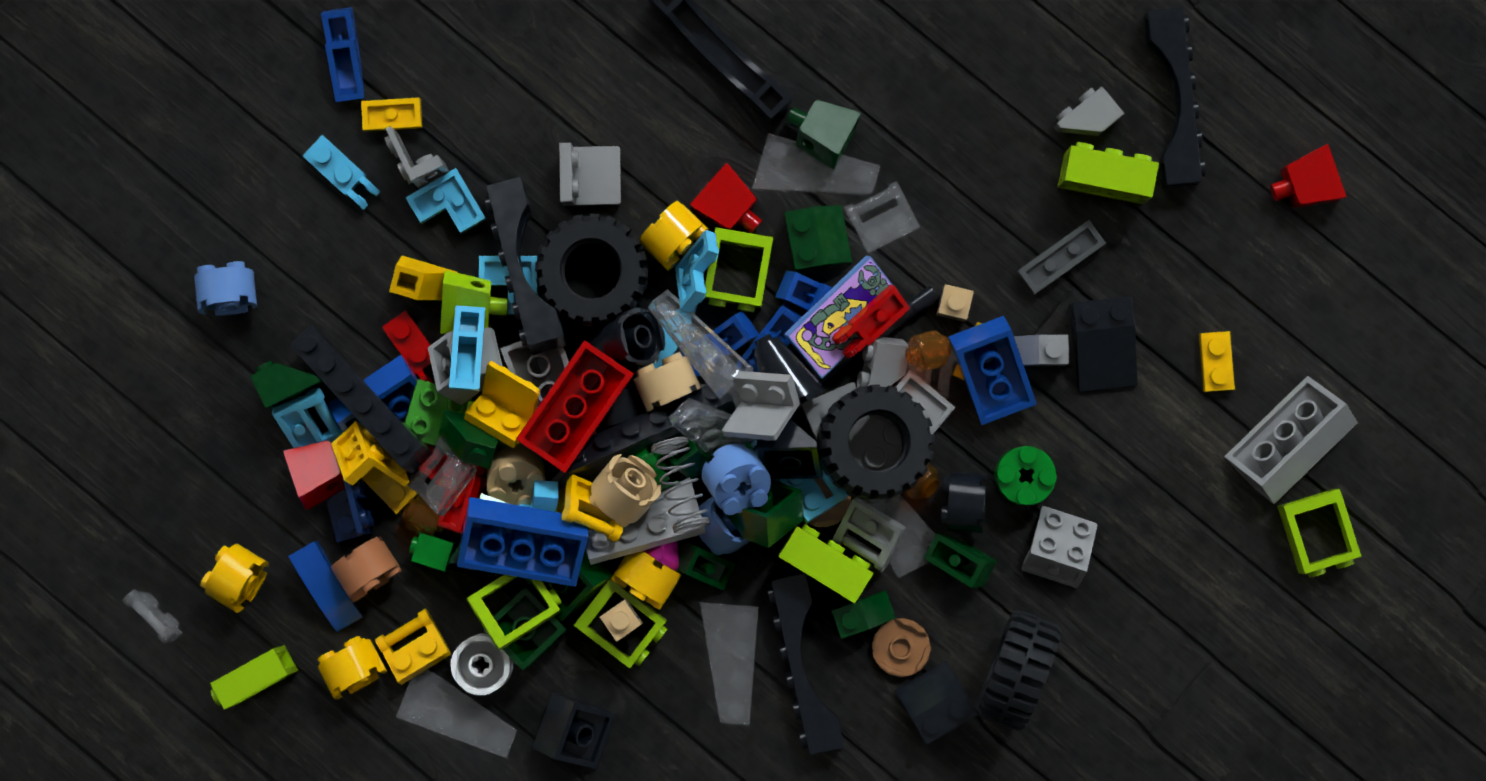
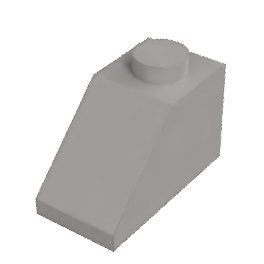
[1014,335,1069,366]

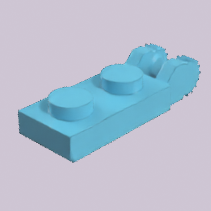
[303,135,381,209]

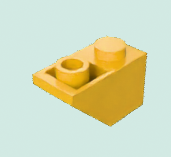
[389,256,458,300]

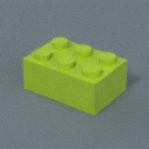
[1058,142,1159,204]
[778,524,873,603]

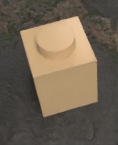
[936,284,974,322]
[600,599,643,641]

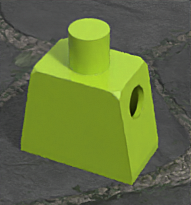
[440,271,508,334]

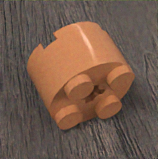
[330,537,402,603]

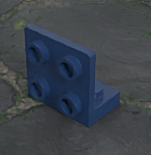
[326,478,375,542]

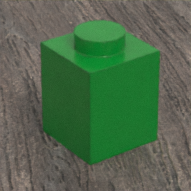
[409,532,457,572]

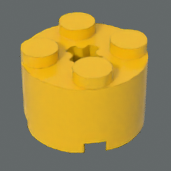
[639,201,708,271]
[200,544,269,613]
[610,551,681,610]
[317,636,387,699]

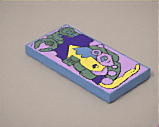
[784,255,892,379]

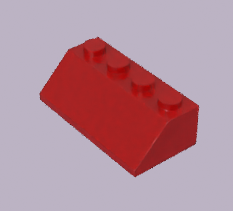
[516,340,634,473]

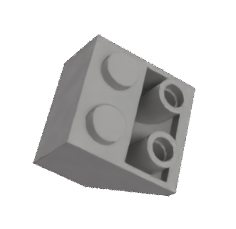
[428,328,503,405]

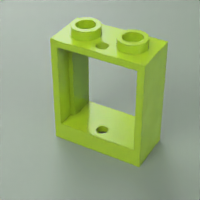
[704,227,773,313]
[1277,489,1362,578]
[467,575,562,651]
[574,579,667,668]
[210,645,298,710]

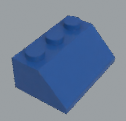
[328,355,419,431]

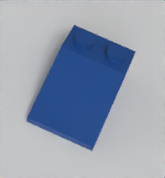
[949,316,1037,425]

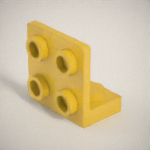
[464,361,540,449]
[331,421,410,487]

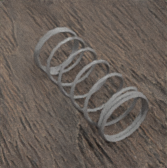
[651,437,711,534]

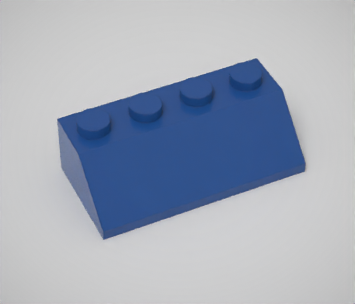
[457,497,588,587]

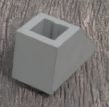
[1053,87,1124,136]
[857,336,911,388]

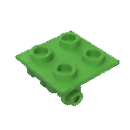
[404,379,472,450]

